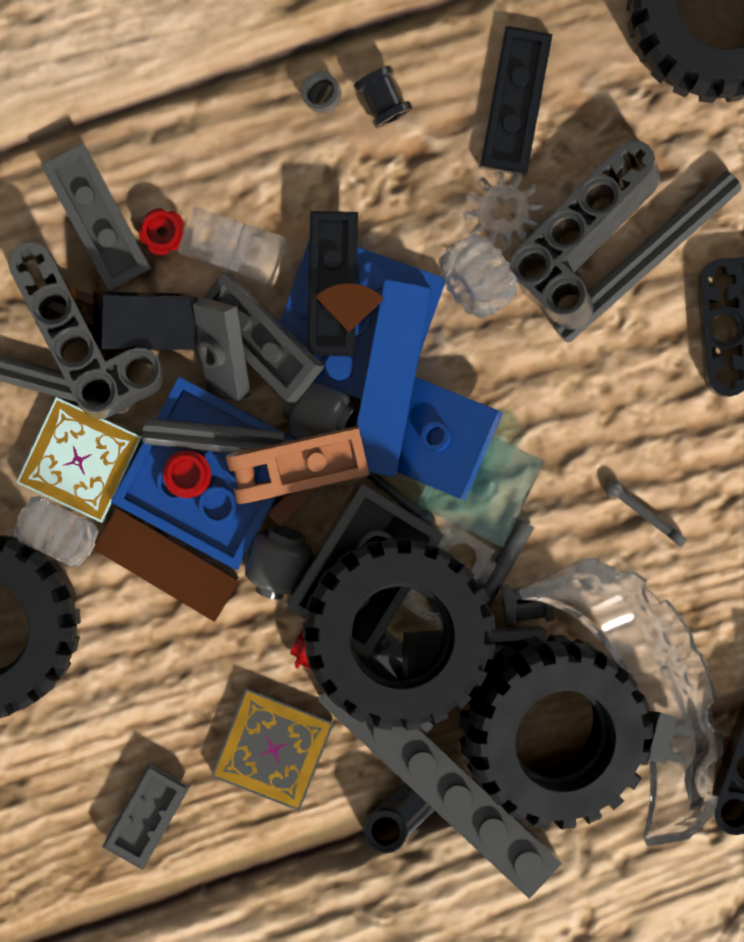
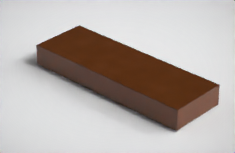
[93,508,240,622]

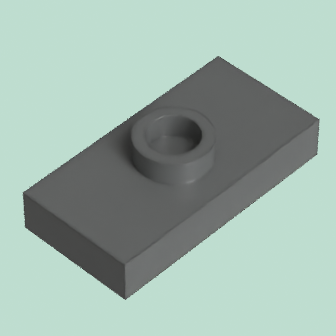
[193,298,251,401]
[102,762,191,870]

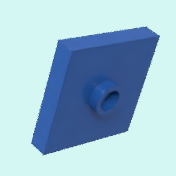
[397,377,503,501]

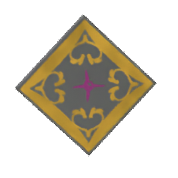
[211,687,334,811]

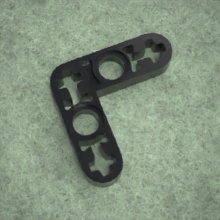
[697,257,744,397]

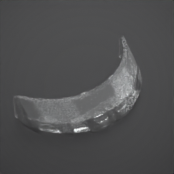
[518,558,723,847]

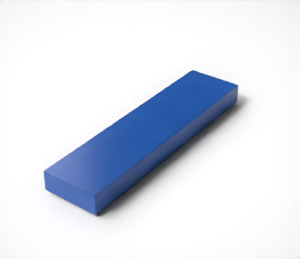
[357,279,432,477]

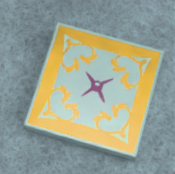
[16,397,143,523]

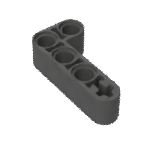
[510,140,661,330]
[8,242,164,419]

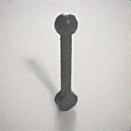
[364,472,435,526]
[604,479,687,548]

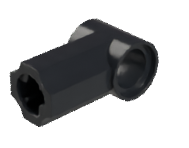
[364,782,435,854]

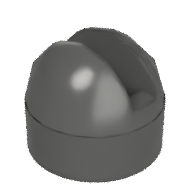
[301,72,342,114]

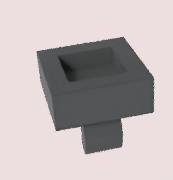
[644,711,692,764]

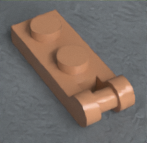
[226,426,369,504]

